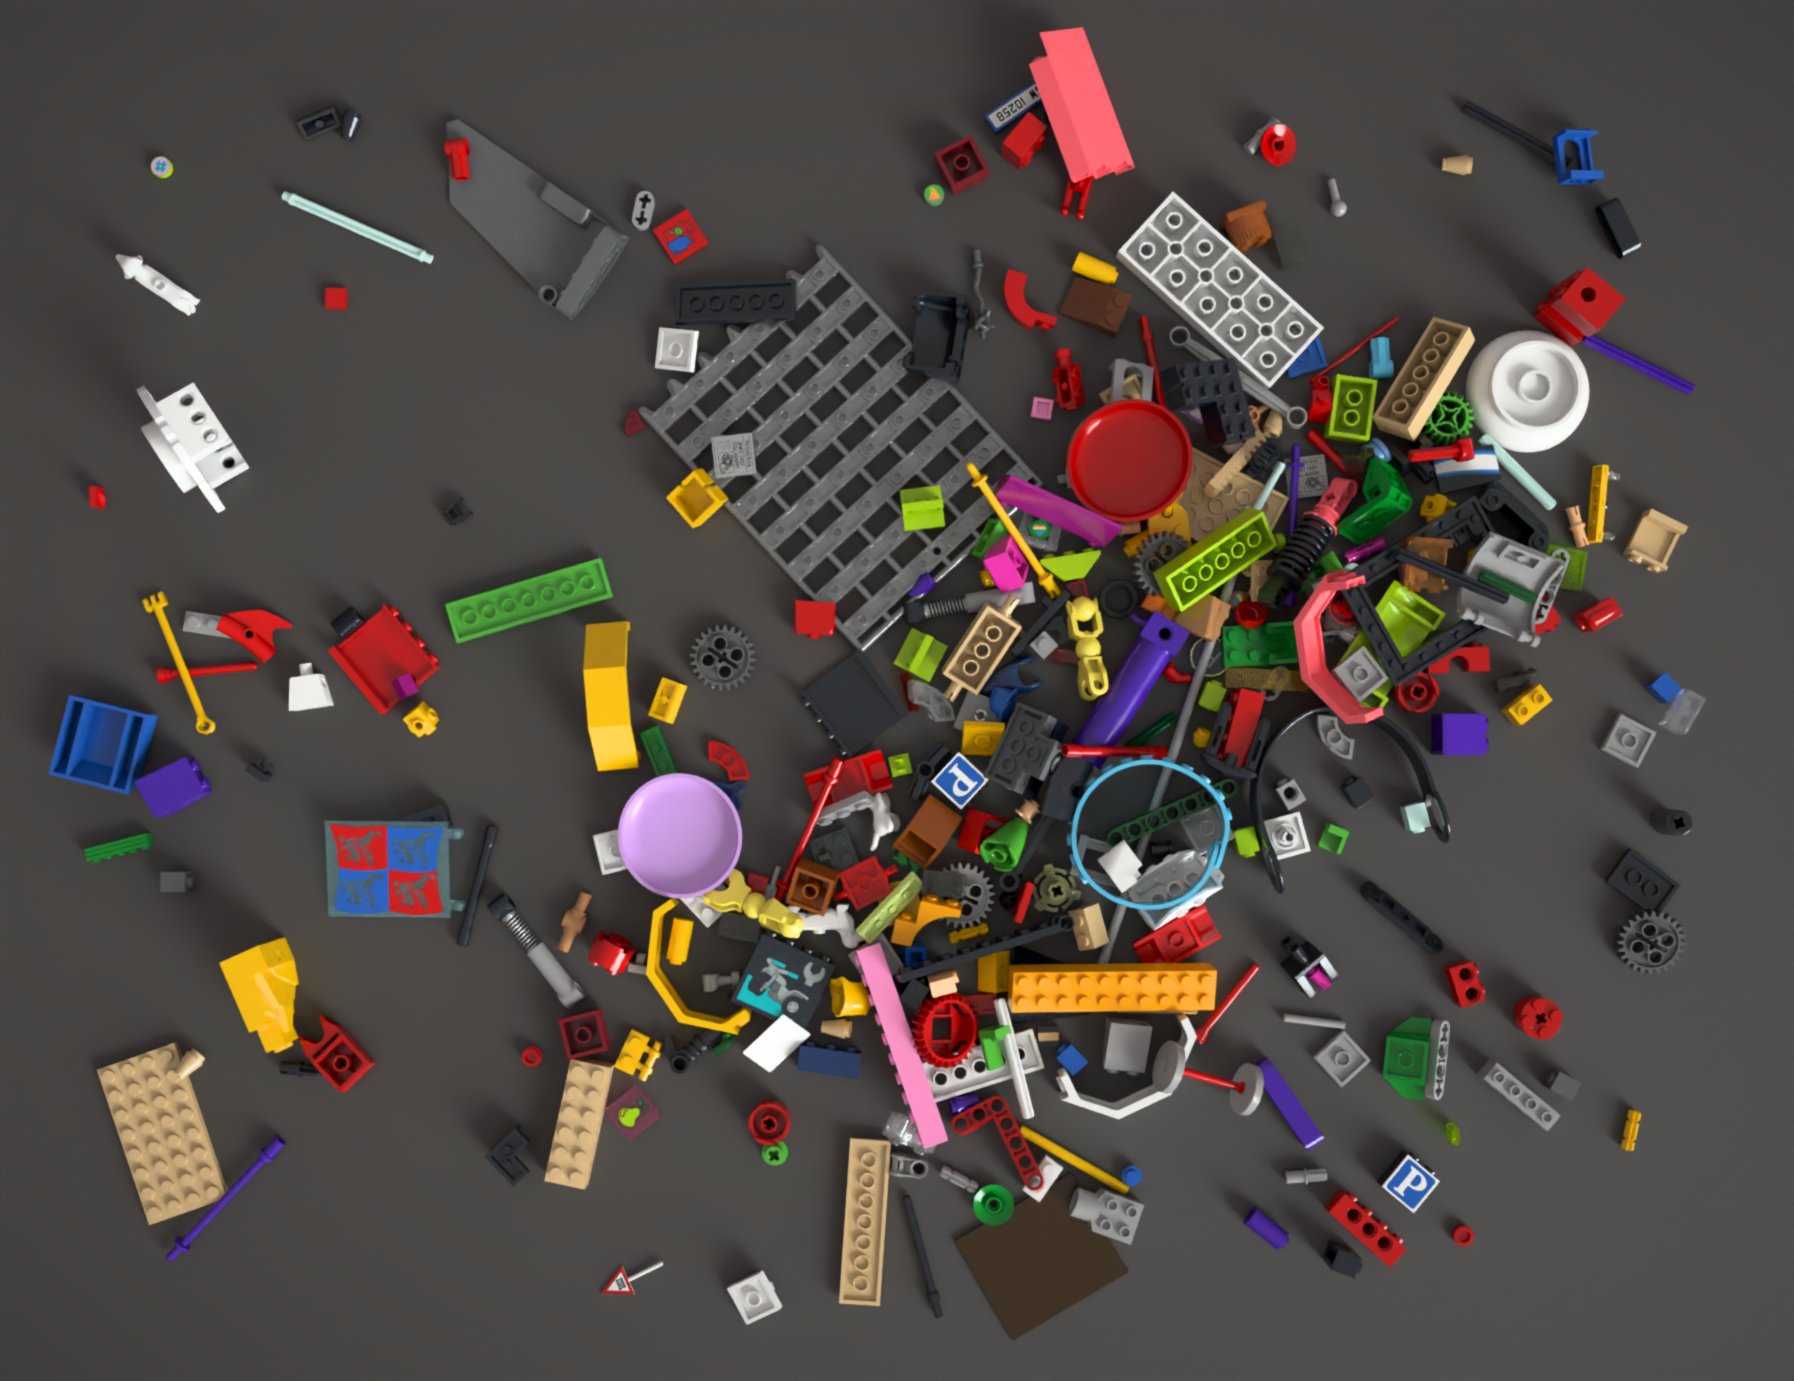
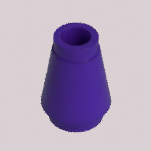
[908,572,937,598]
[948,1094,980,1115]

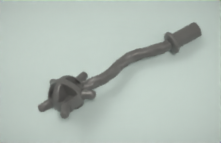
[968,250,995,339]

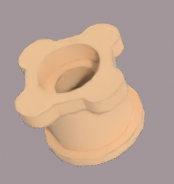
[1015,799,1040,825]

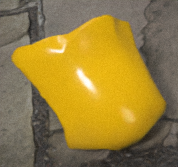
[828,977,871,1017]

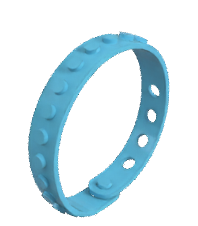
[1067,755,1232,910]

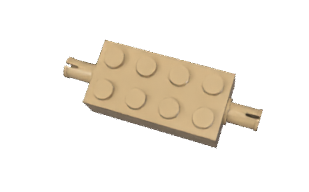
[942,593,1022,702]

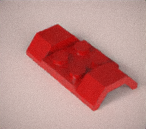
[803,749,893,809]
[1132,903,1222,963]

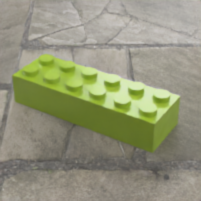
[1153,507,1278,612]

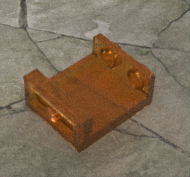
[1401,537,1454,593]

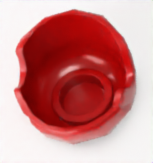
[1235,600,1268,629]

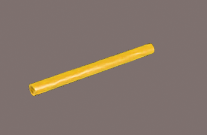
[1020,1125,1129,1195]

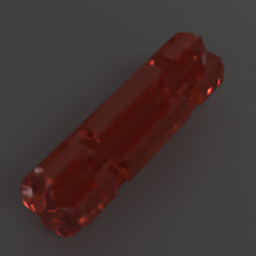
[900,672,920,712]

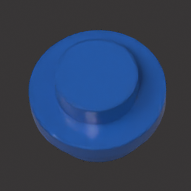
[1121,1165,1142,1186]

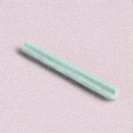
[1478,433,1557,510]

